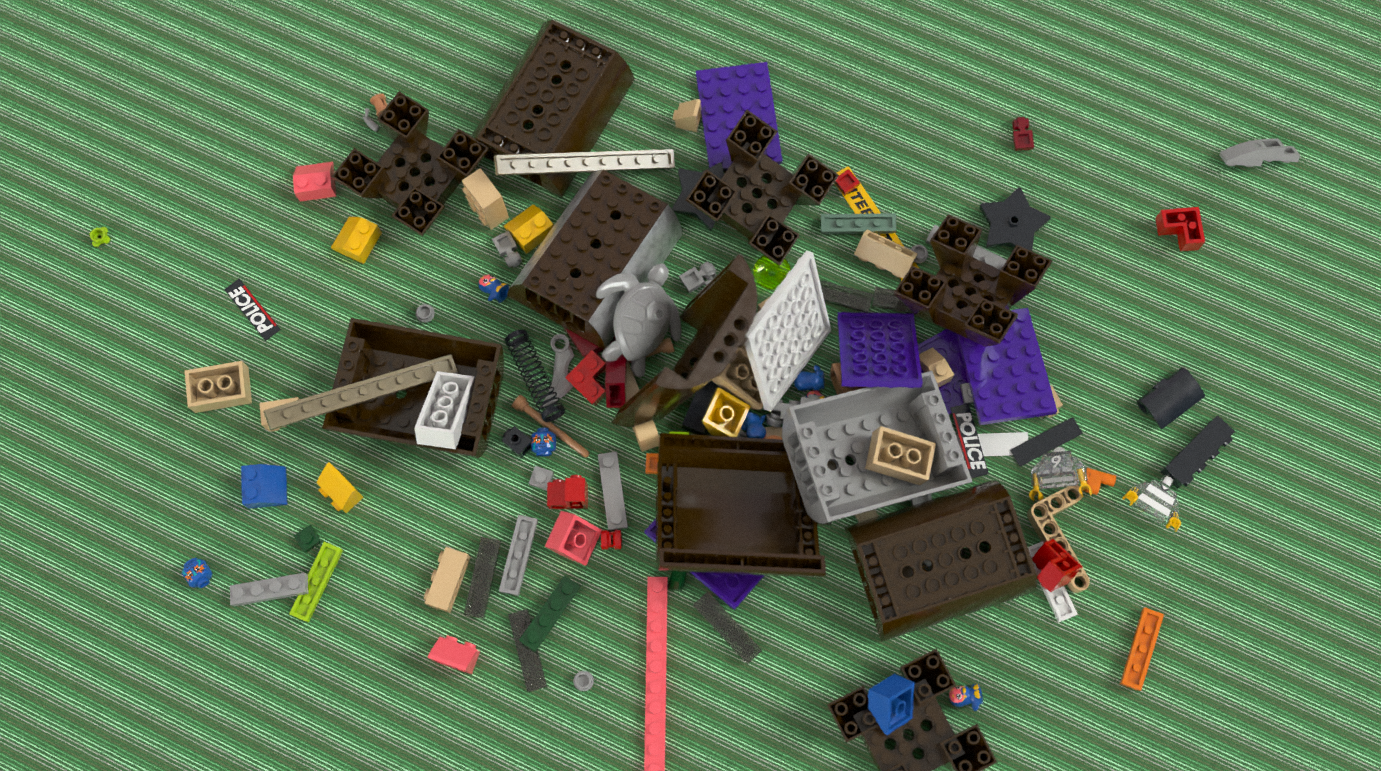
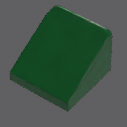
[668,571,687,592]

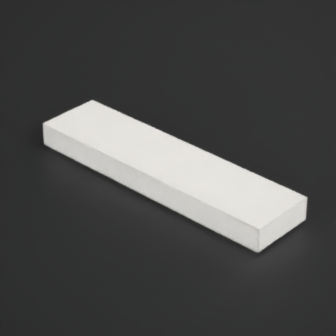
[1028,541,1078,623]

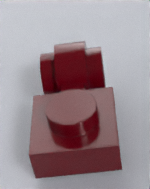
[1012,116,1034,151]

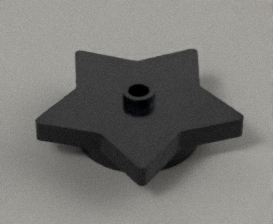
[672,163,724,231]
[979,187,1051,251]

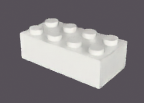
[414,371,475,449]

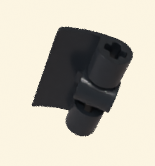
[1137,367,1205,430]

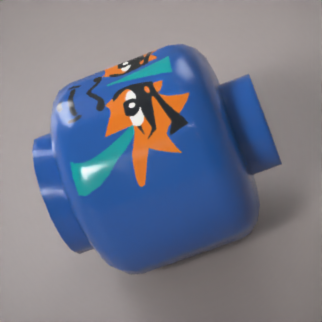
[531,428,556,456]
[182,558,213,588]

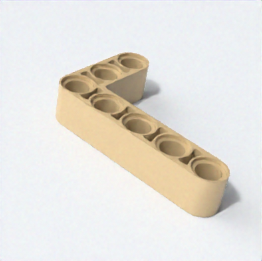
[626,360,659,452]
[1027,485,1090,593]

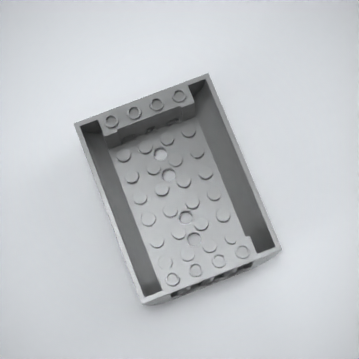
[782,371,973,524]

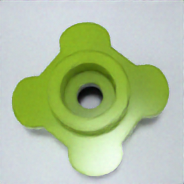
[89,227,110,247]

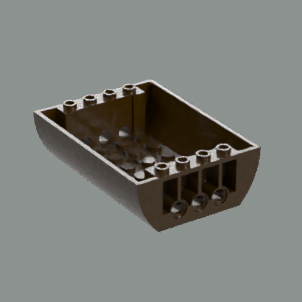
[471,20,635,197]
[322,318,504,458]
[844,480,1037,642]

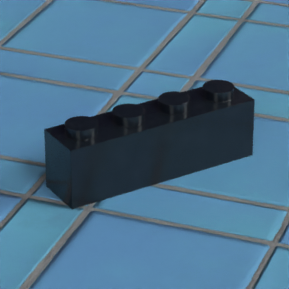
[682,380,723,435]
[1160,415,1235,489]

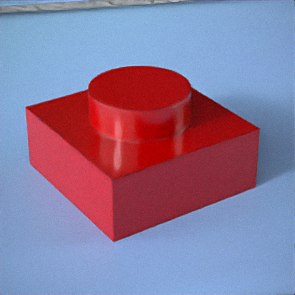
[834,169,860,195]

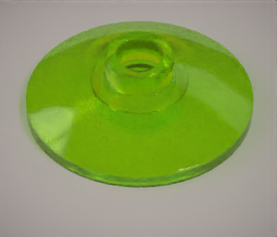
[753,255,791,290]

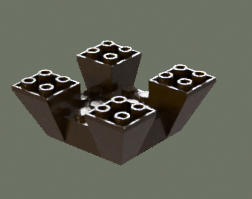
[332,91,489,237]
[686,110,839,266]
[894,214,1052,347]
[827,648,997,771]

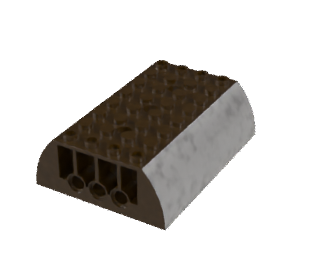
[507,169,682,350]

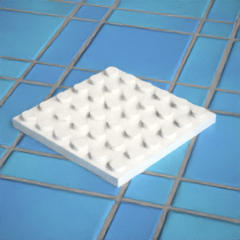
[745,251,831,412]

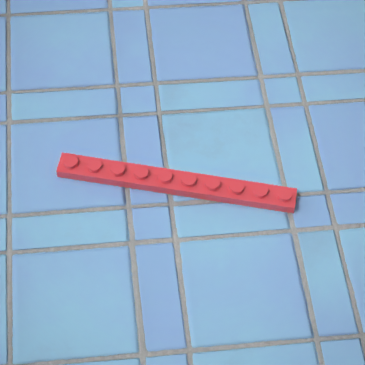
[644,577,668,771]

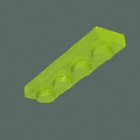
[289,542,343,623]

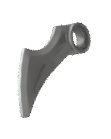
[543,334,574,407]

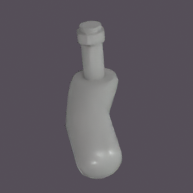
[363,108,379,132]

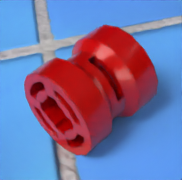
[601,529,622,550]

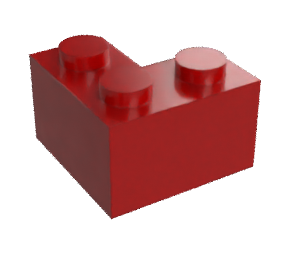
[1155,207,1205,252]
[565,350,606,406]
[547,475,588,509]
[1031,539,1083,592]

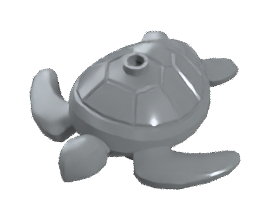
[596,263,682,377]

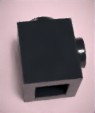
[502,426,532,459]

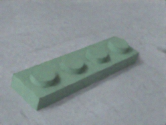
[821,213,896,234]

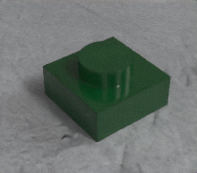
[294,525,322,553]

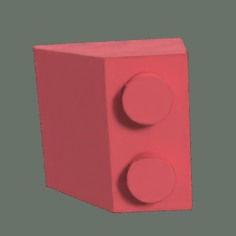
[293,162,336,201]
[544,511,601,566]
[427,635,480,675]

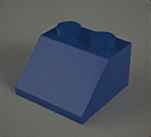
[241,464,288,509]
[868,674,914,735]

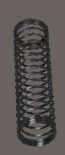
[504,329,565,422]

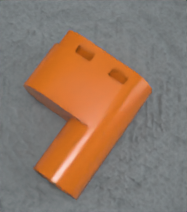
[1083,468,1116,495]

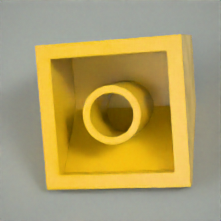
[504,204,554,254]
[331,217,382,264]
[702,387,751,437]
[316,462,364,513]

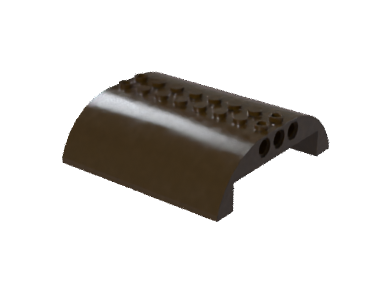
[611,254,758,427]
[656,433,826,578]

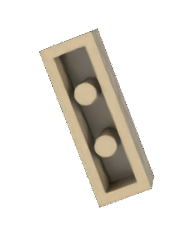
[854,230,918,278]
[424,547,471,613]

